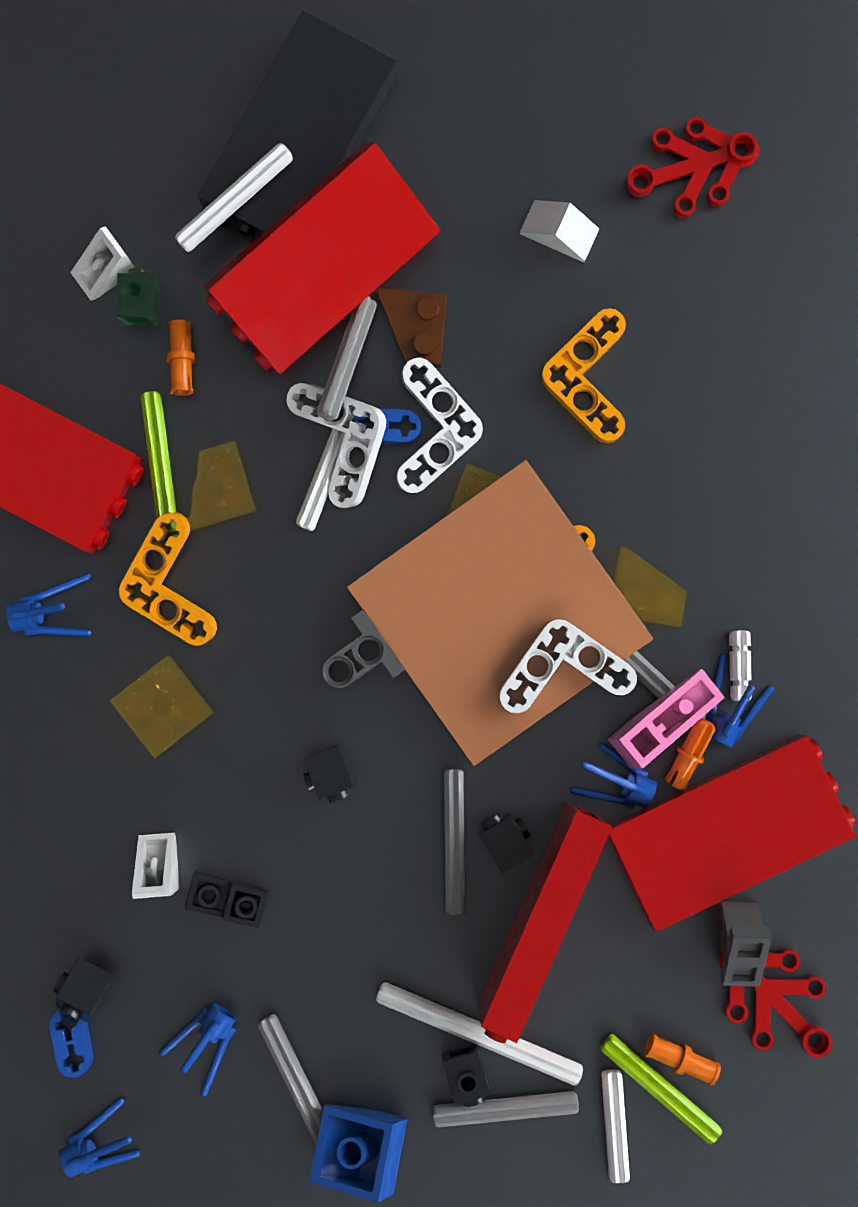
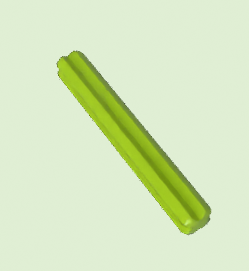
[140,391,177,533]
[600,1034,722,1144]

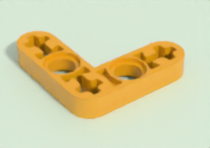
[541,308,626,444]
[119,512,217,646]

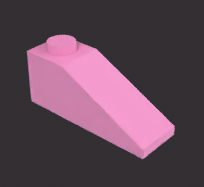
[608,669,725,769]

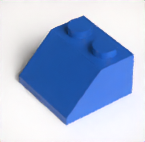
[309,1105,408,1202]

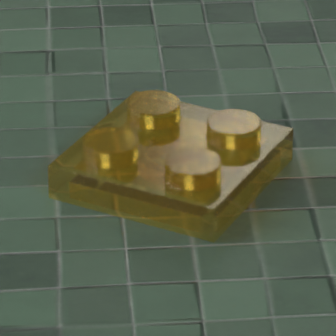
[110,655,214,758]

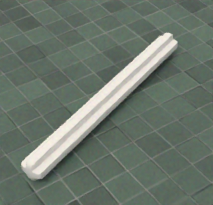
[376,982,583,1085]

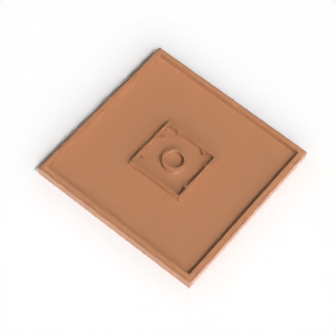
[347,460,653,766]

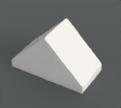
[520,200,599,262]
[70,226,137,301]
[132,832,180,899]

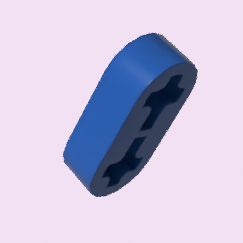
[354,408,421,445]
[49,1008,94,1078]

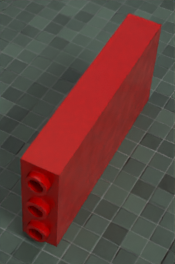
[202,142,441,374]
[0,384,144,555]
[608,734,857,932]
[477,802,612,1044]

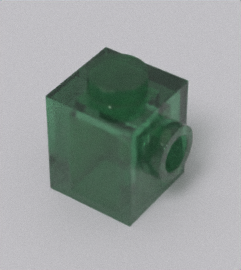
[117,268,160,325]

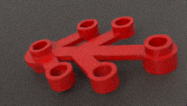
[626,117,759,218]
[718,948,832,1058]

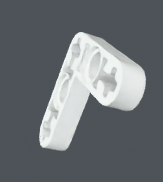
[396,358,483,493]
[286,383,386,508]
[499,619,637,713]

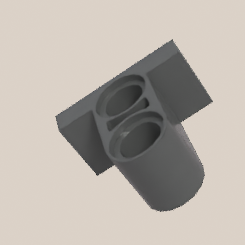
[322,610,405,688]
[717,901,772,986]

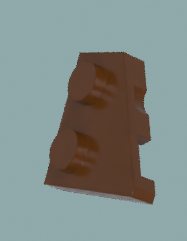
[378,288,447,367]

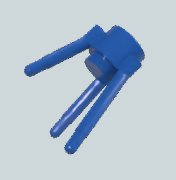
[6,573,92,637]
[705,654,774,748]
[570,743,657,809]
[159,1003,237,1097]
[59,1098,140,1178]

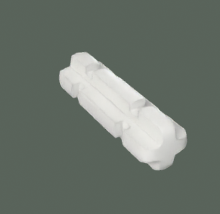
[729,630,752,701]

